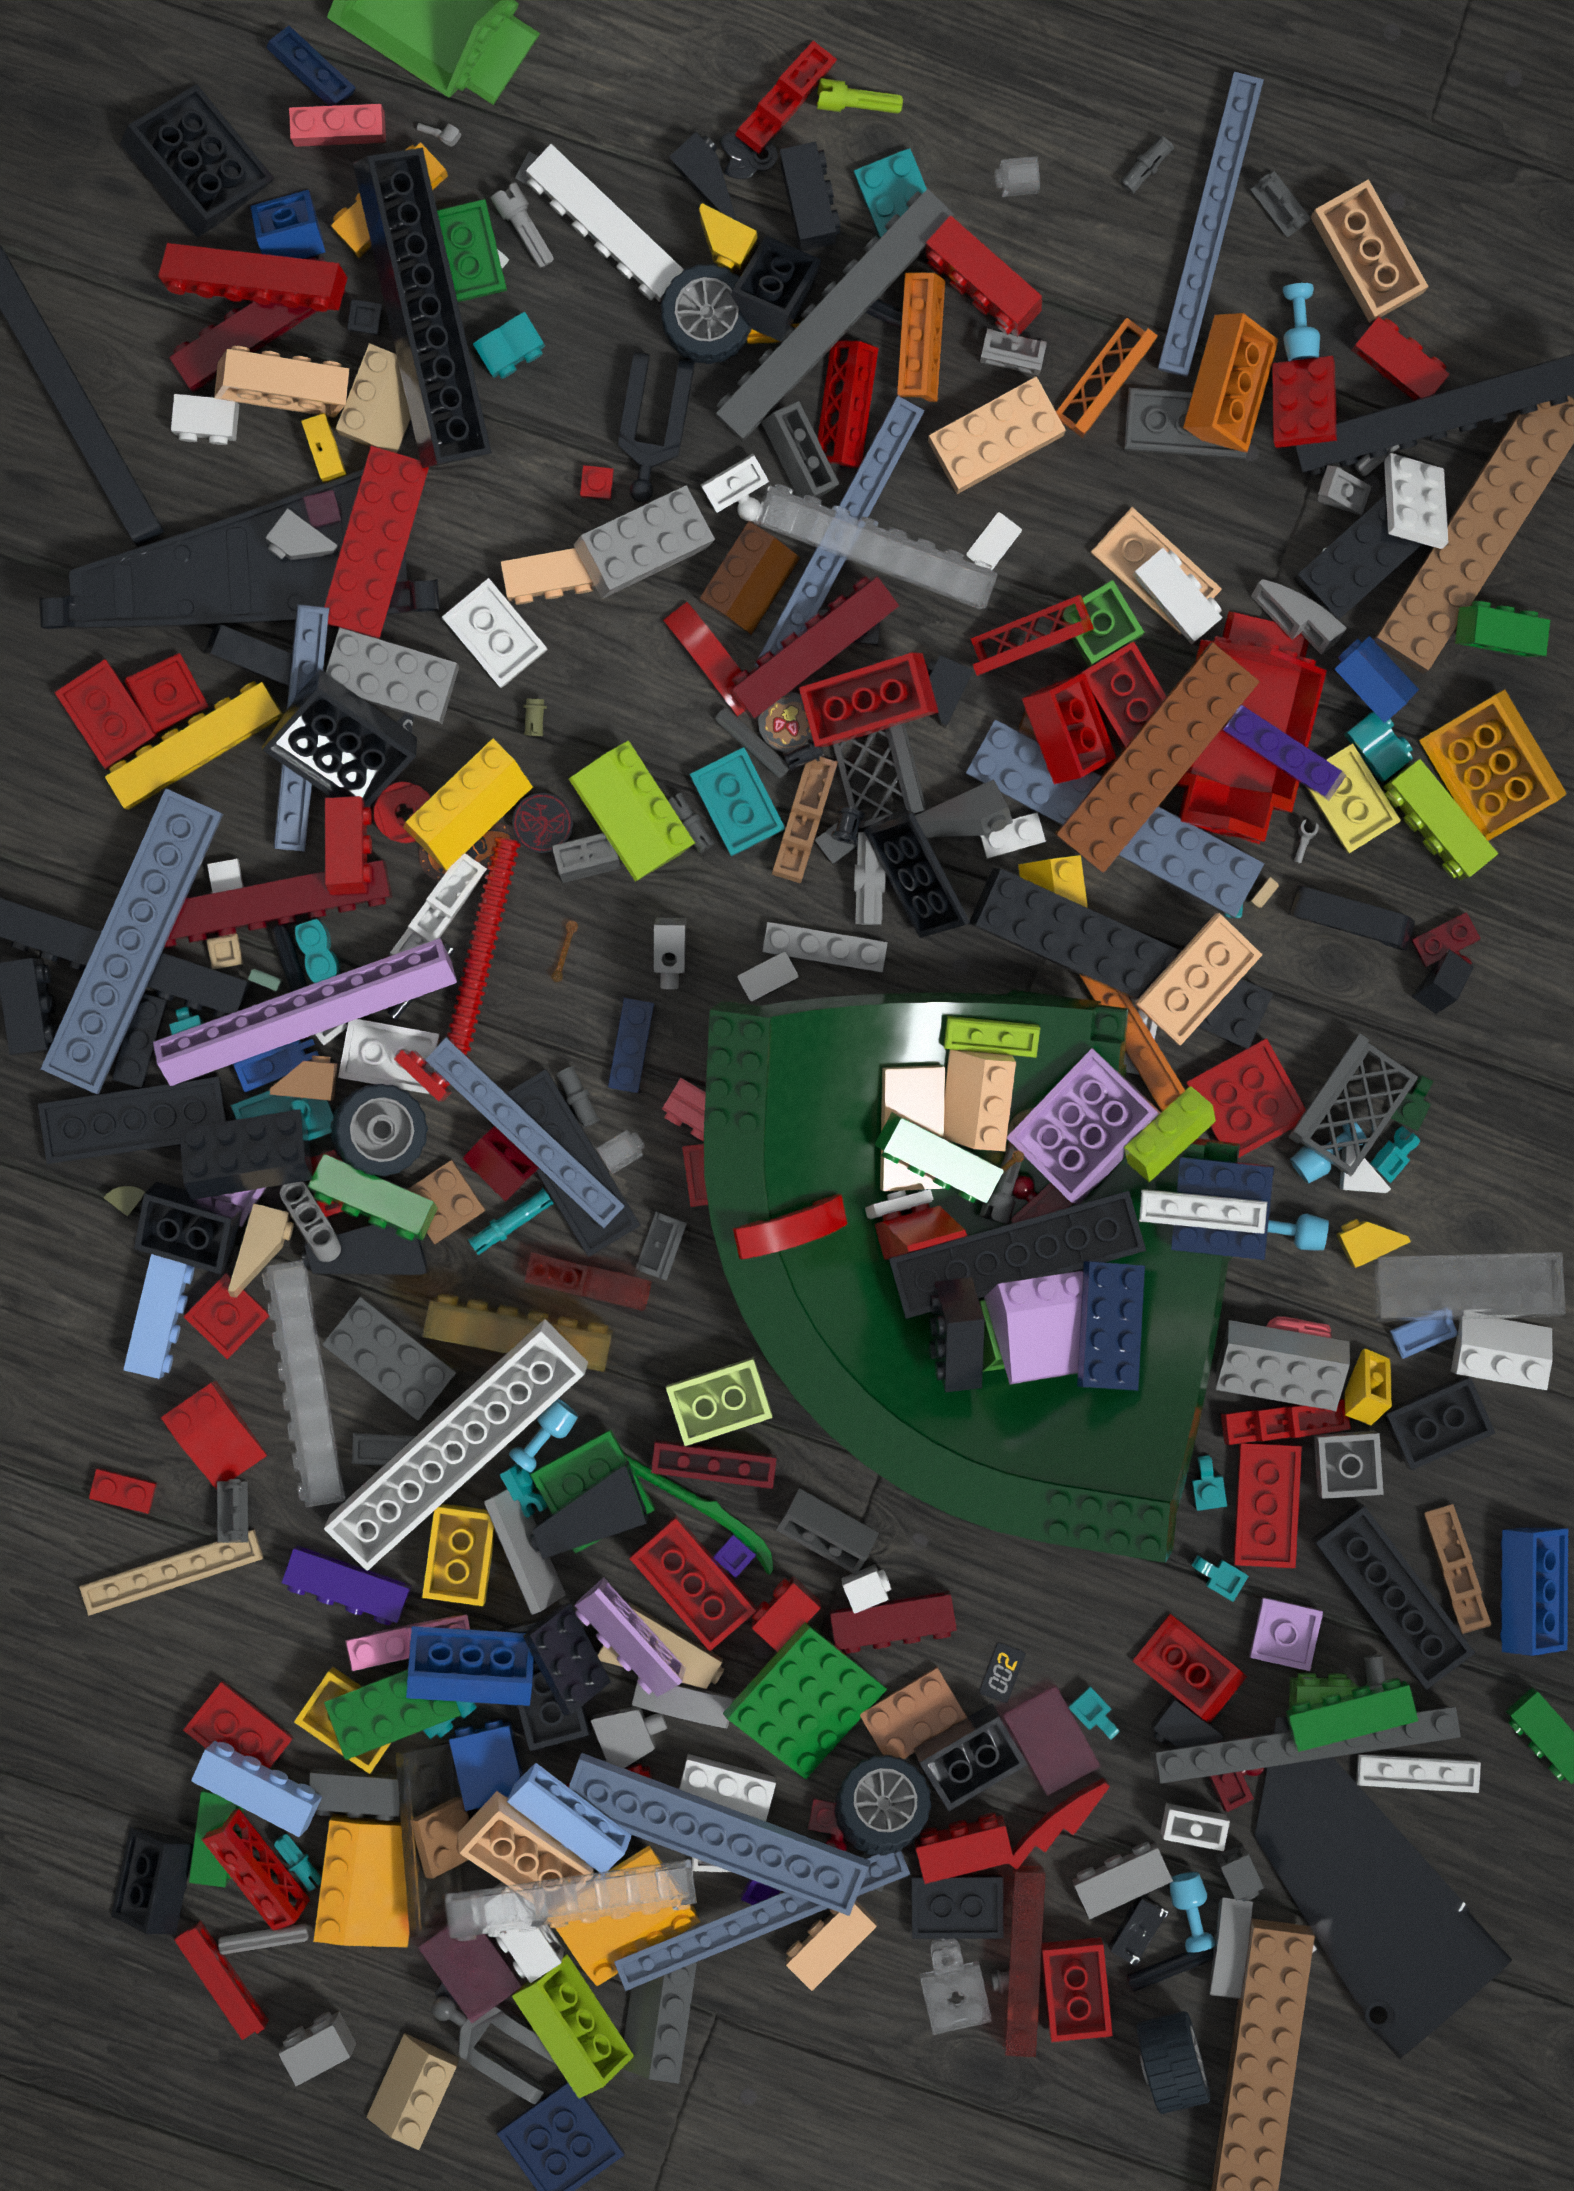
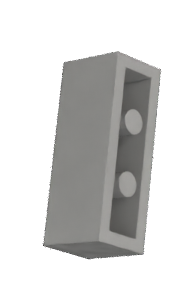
[1072,1842,1173,1919]

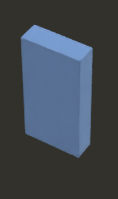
[1390,1307,1458,1359]

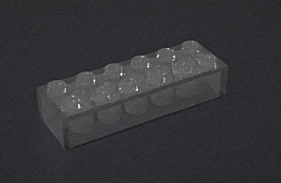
[1373,1252,1566,1322]

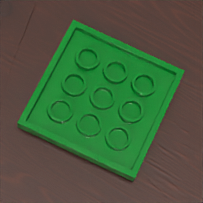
[723,1622,887,1780]

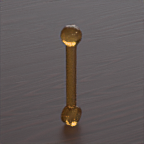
[551,921,578,983]
[1001,1150,1024,1175]

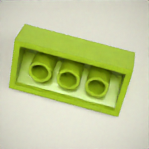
[569,740,695,882]

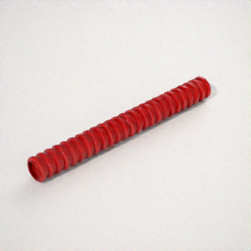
[447,836,521,1058]

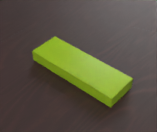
[943,1016,1040,1058]

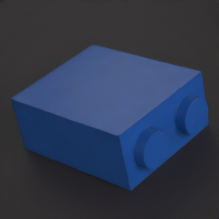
[1335,636,1419,723]
[449,1719,523,1811]

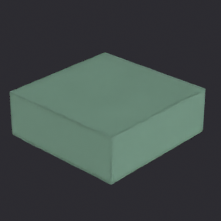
[248,969,284,992]

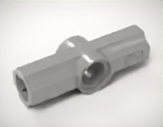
[854,832,885,925]

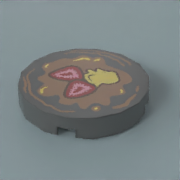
[758,692,813,753]

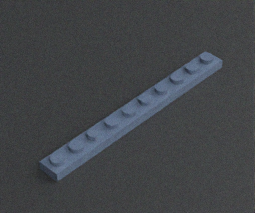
[1158,72,1264,377]
[754,396,925,667]
[614,1851,910,1991]

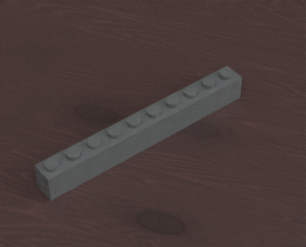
[716,188,954,442]
[1150,1706,1461,1784]

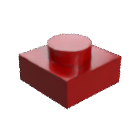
[580,465,614,500]

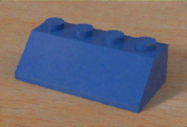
[1500,1528,1568,1656]
[406,1626,534,1706]

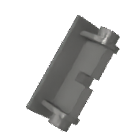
[1250,171,1311,238]
[217,1479,248,1543]

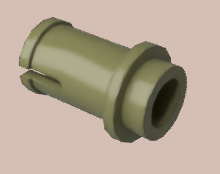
[523,699,547,736]

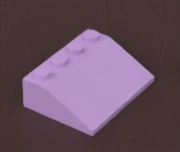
[1007,1048,1161,1205]
[984,1271,1083,1384]
[575,1577,686,1697]

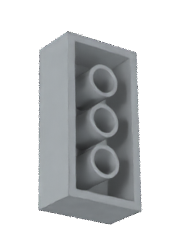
[574,485,715,599]
[326,627,460,725]
[1216,1320,1350,1411]

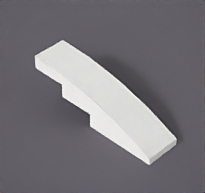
[390,854,487,956]

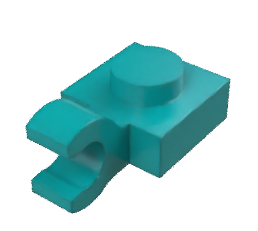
[1370,1126,1420,1183]
[1191,1455,1227,1511]
[500,1463,547,1518]
[1191,1555,1249,1602]
[1068,1686,1120,1739]

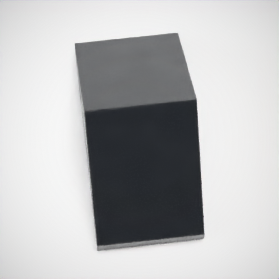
[1411,948,1474,1014]

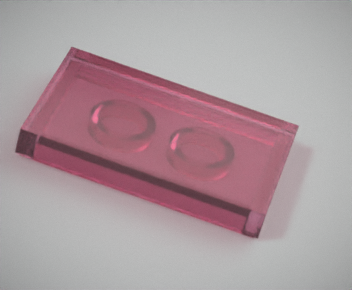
[1003,1685,1101,1796]
[418,1911,522,2023]

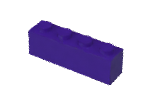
[1224,705,1346,801]
[282,1545,412,1625]

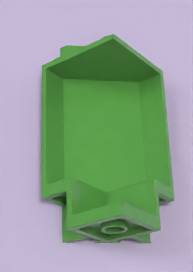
[327,0,541,105]

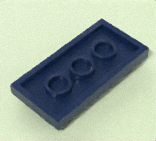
[1077,1261,1145,1390]

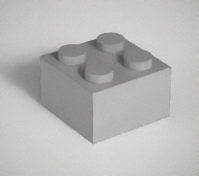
[1314,1430,1384,1499]
[279,2011,356,2086]

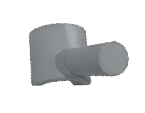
[417,123,461,147]
[1294,819,1319,863]

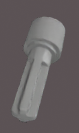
[491,182,554,268]

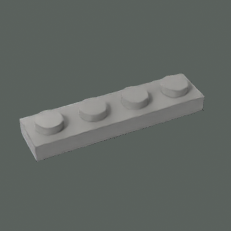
[762,922,888,973]

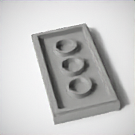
[484,1488,566,1615]

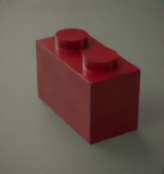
[462,1126,539,1202]

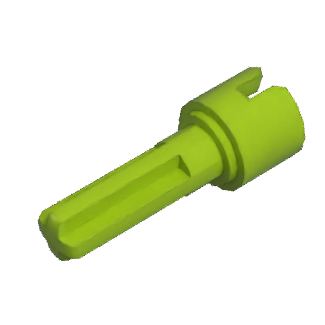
[816,78,903,114]

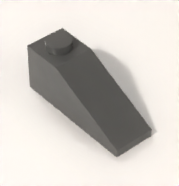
[915,779,1013,838]

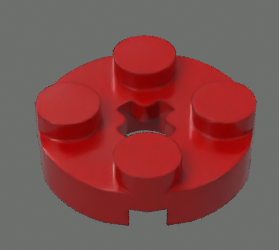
[374,782,431,844]

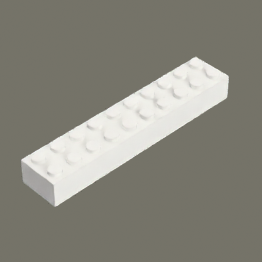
[324,1319,588,1571]

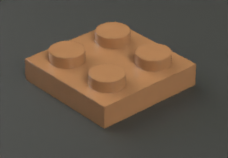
[407,1160,486,1244]
[410,1797,469,1879]

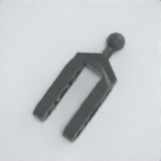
[432,1996,556,2104]

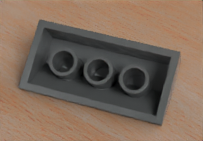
[622,1962,697,2084]

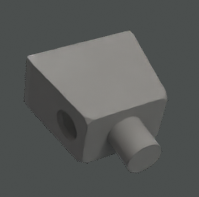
[654,917,686,989]
[591,1706,668,1768]

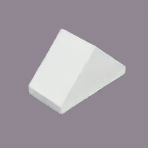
[1339,1145,1391,1193]

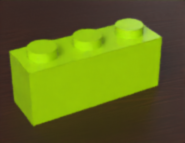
[1124,1086,1216,1182]

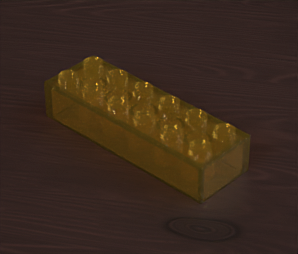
[423,1293,614,1372]

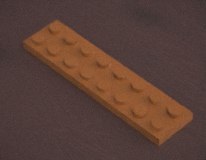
[1055,642,1260,873]

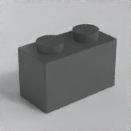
[1215,1843,1264,1901]

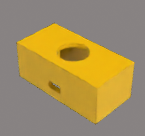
[301,413,347,483]

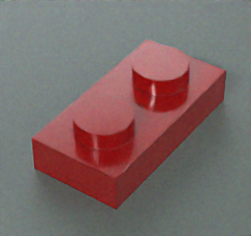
[89,1468,157,1514]

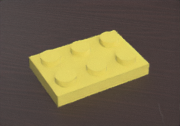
[1306,743,1401,854]

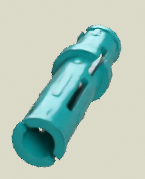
[468,1188,554,1255]

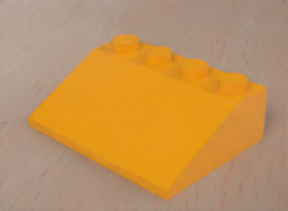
[1419,689,1567,841]
[313,1814,420,1947]
[545,1846,701,1986]

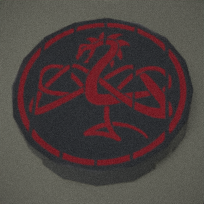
[512,793,573,854]

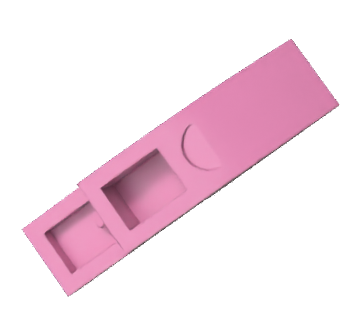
[345,1614,470,1671]

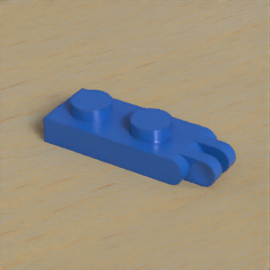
[233,1039,319,1092]

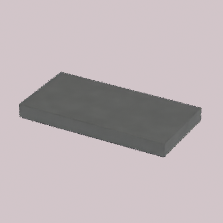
[1124,388,1247,459]

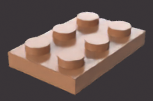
[860,1667,967,1759]

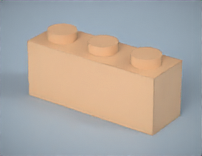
[501,548,595,605]
[786,1901,877,1991]

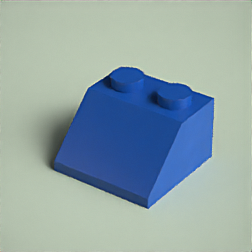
[250,190,326,259]

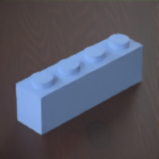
[124,1254,195,1379]
[191,1741,322,1837]
[507,1763,632,1875]

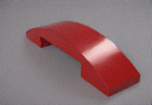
[663,602,745,717]
[733,1194,847,1259]

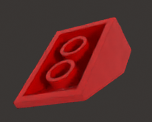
[874,1203,967,1260]
[161,1381,268,1490]
[1132,1614,1247,1724]

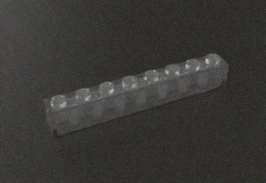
[754,484,998,610]
[262,1260,345,1508]
[445,1859,697,1941]

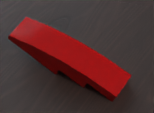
[735,41,837,154]
[1221,1399,1350,1445]
[1009,1778,1110,1869]

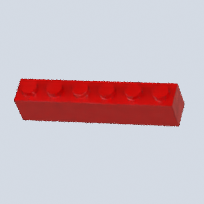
[158,243,348,312]

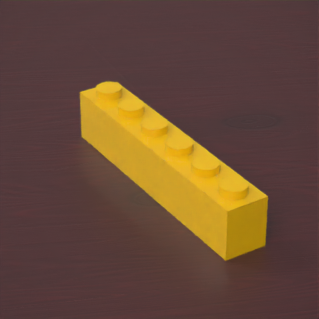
[105,681,284,810]

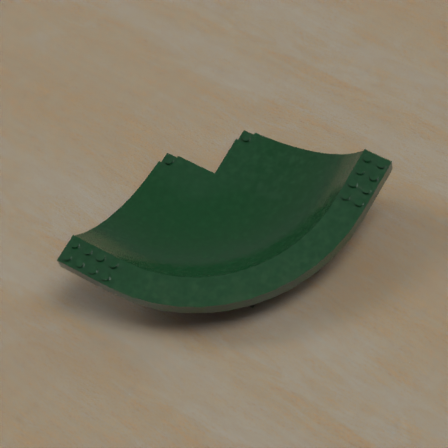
[704,990,1240,1563]

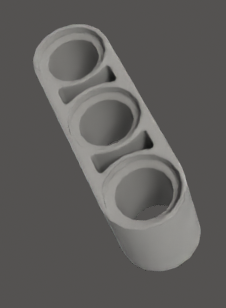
[280,1182,341,1262]

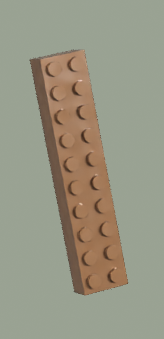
[1373,396,1574,674]
[1211,1918,1315,2191]

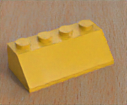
[403,738,533,871]

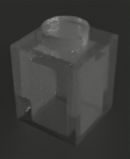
[995,156,1040,197]
[596,1129,646,1174]

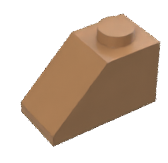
[270,1055,338,1101]

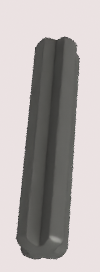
[715,708,789,778]

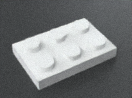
[1384,453,1448,549]
[442,578,548,688]
[338,1019,440,1094]

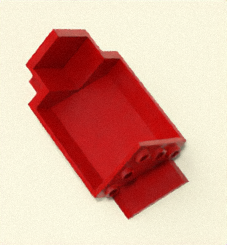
[1176,612,1327,845]

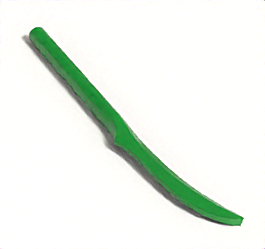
[626,1455,773,1575]

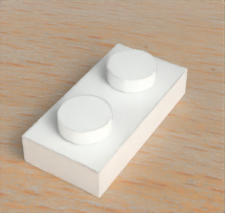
[980,812,1046,859]

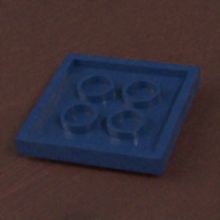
[1171,1156,1274,1260]
[497,2081,625,2191]

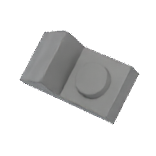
[1318,465,1372,515]

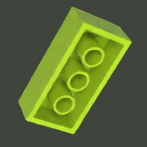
[1383,759,1498,880]
[512,1954,634,2098]

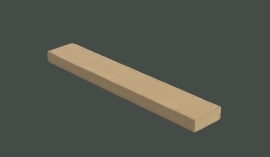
[79,1529,264,1615]

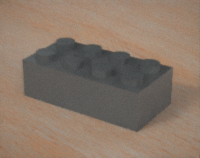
[322,1295,459,1421]

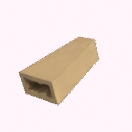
[598,1602,724,1689]

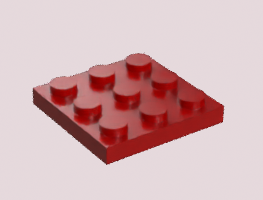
[1186,1038,1306,1158]

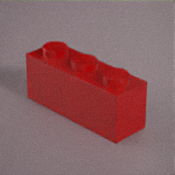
[1351,316,1450,400]
[325,796,372,895]

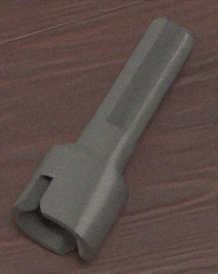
[979,1141,1024,1225]

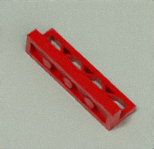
[818,341,879,468]
[971,595,1094,676]
[202,1809,310,1931]
[174,1920,269,2040]

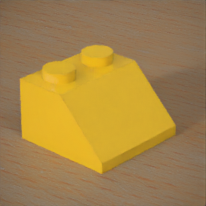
[699,203,757,276]
[1018,855,1088,908]

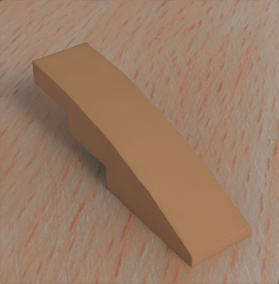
[772,757,838,883]
[1424,1504,1491,1634]

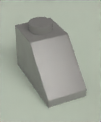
[266,508,337,560]

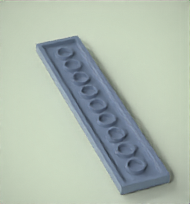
[966,720,1265,918]
[41,789,223,1094]
[569,1753,870,1916]

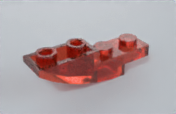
[524,1252,652,1311]

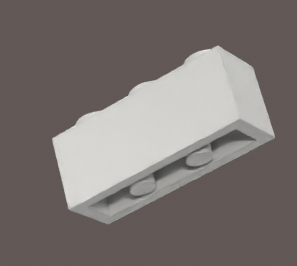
[1133,548,1223,645]

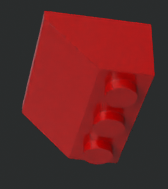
[1022,672,1116,785]

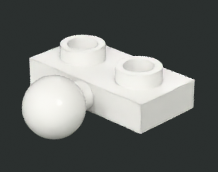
[700,454,769,522]

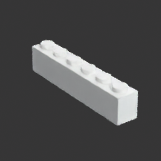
[526,144,684,302]

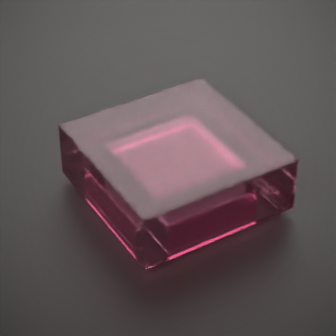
[303,490,341,528]

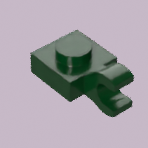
[1391,1075,1433,1131]

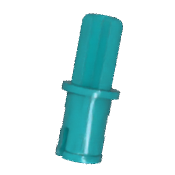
[274,1834,322,1892]

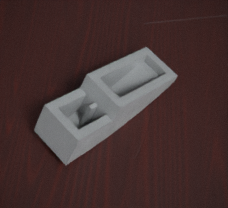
[1251,579,1346,655]
[632,1677,735,1728]
[1209,1898,1253,1999]

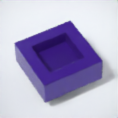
[713,1533,756,1578]
[741,1879,781,1905]

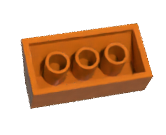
[1183,313,1278,452]

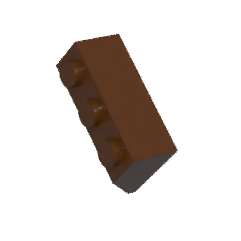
[700,521,800,635]

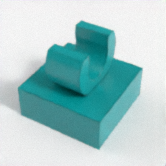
[169,1006,204,1035]

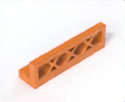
[897,273,945,402]
[1056,318,1158,438]

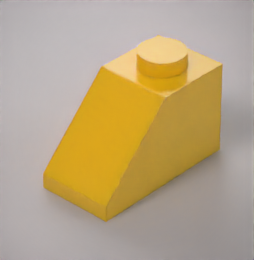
[1336,1219,1411,1268]
[1345,1348,1392,1425]

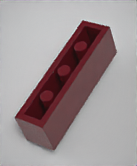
[651,1440,777,1489]
[830,1591,957,1654]

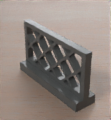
[833,723,927,829]
[1288,1034,1418,1177]

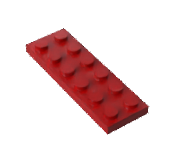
[324,446,429,639]

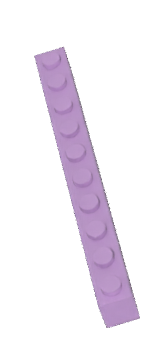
[153,938,457,1086]

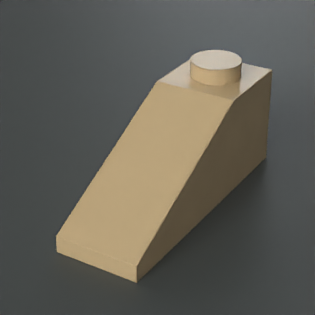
[228,1203,294,1298]

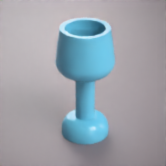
[1283,283,1320,361]
[1290,1118,1366,1184]
[1268,1214,1329,1250]
[509,1398,579,1473]
[1170,1872,1216,1952]

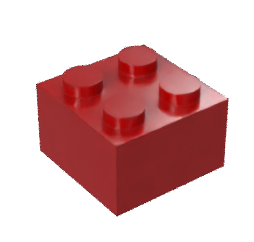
[752,1576,821,1652]

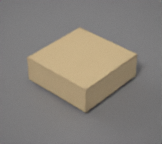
[1248,877,1279,909]
[207,934,243,970]

